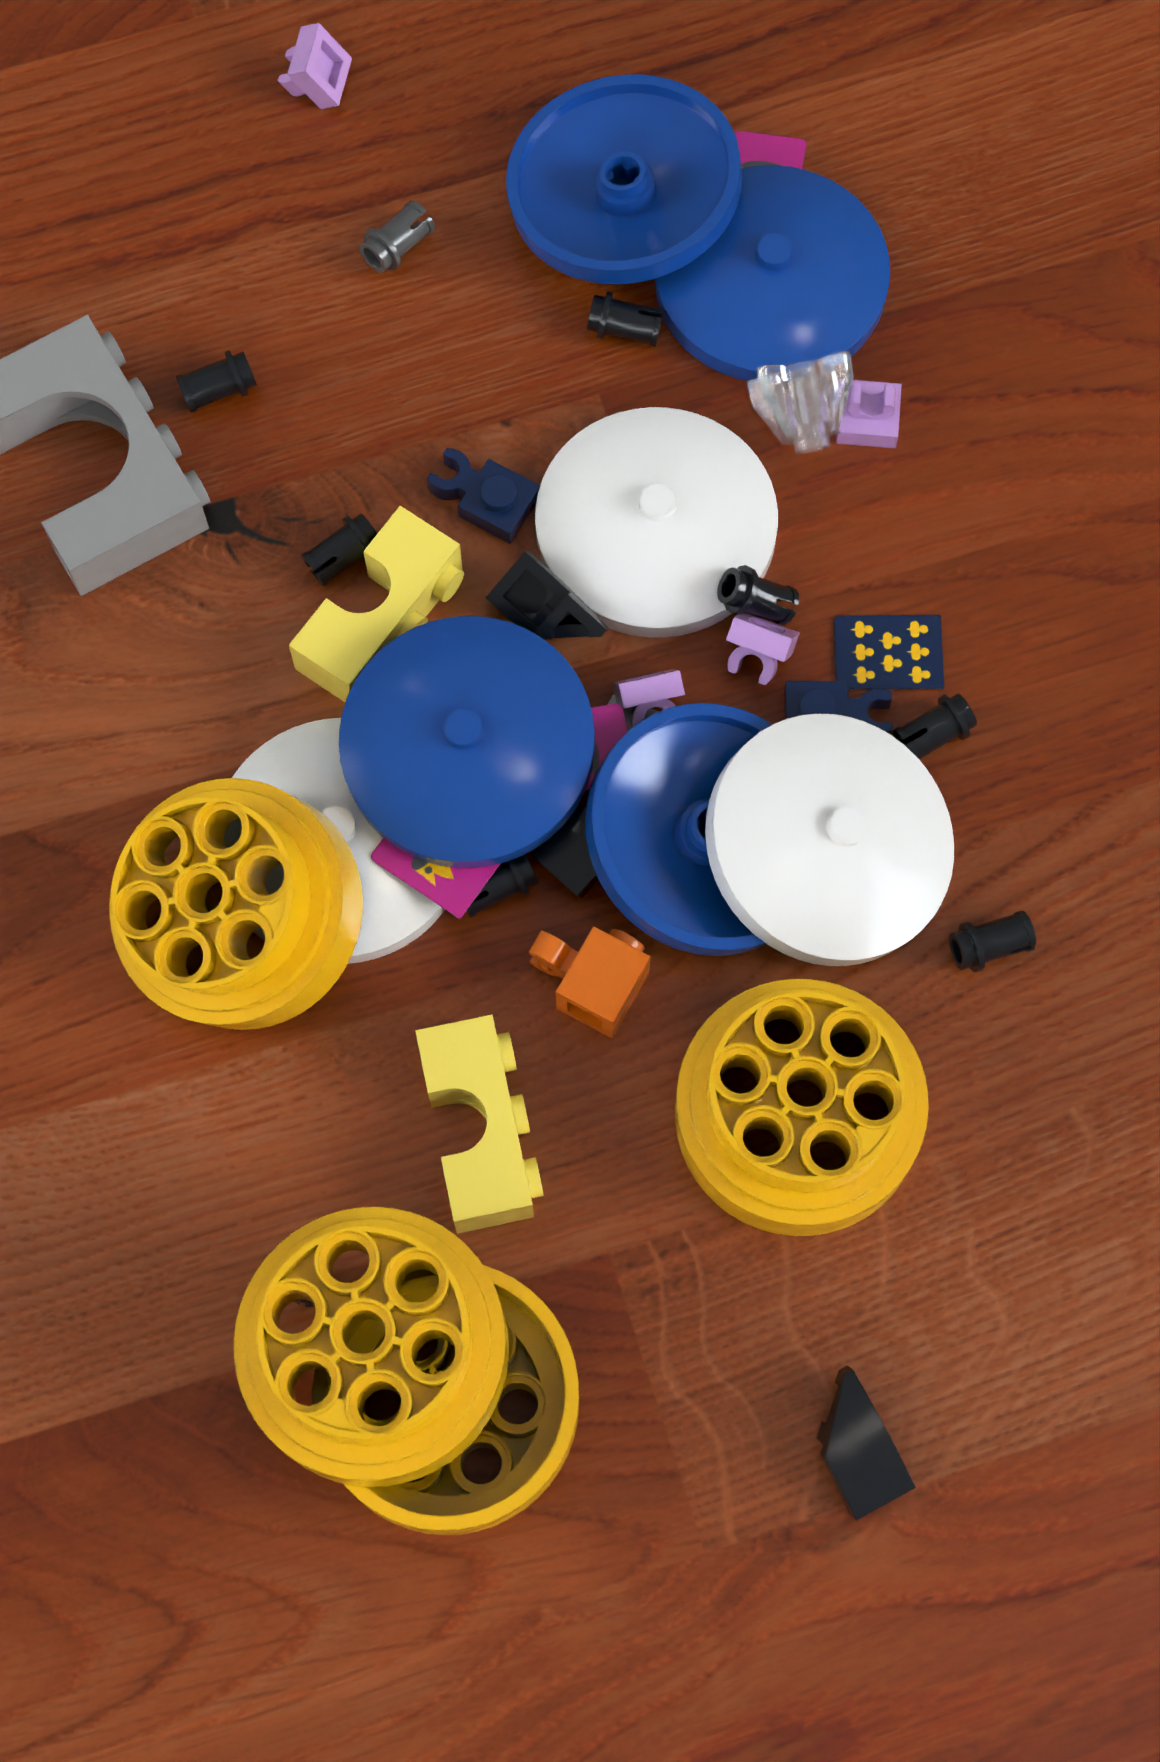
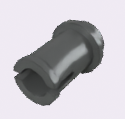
[360,201,435,273]

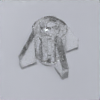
[747,351,854,454]

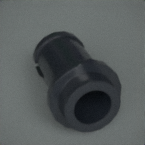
[587,291,664,347]
[176,350,257,413]
[301,513,377,587]
[717,565,799,625]
[892,693,977,759]
[467,854,538,918]
[949,910,1036,972]

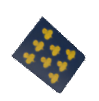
[834,615,944,690]

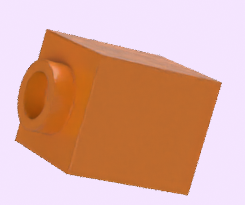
[529,926,651,1039]

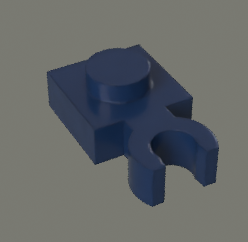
[427,448,540,544]
[784,681,893,735]

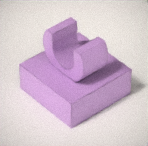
[278,23,352,109]
[836,379,902,448]
[726,612,800,685]
[612,669,685,728]

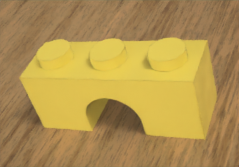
[289,506,464,702]
[415,1014,544,1234]

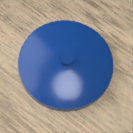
[506,74,742,284]
[654,165,890,384]
[339,616,595,868]
[585,703,773,956]

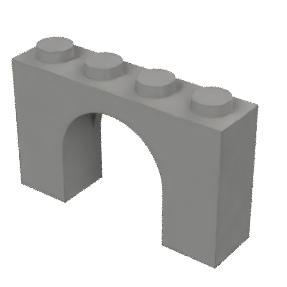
[0,315,211,596]

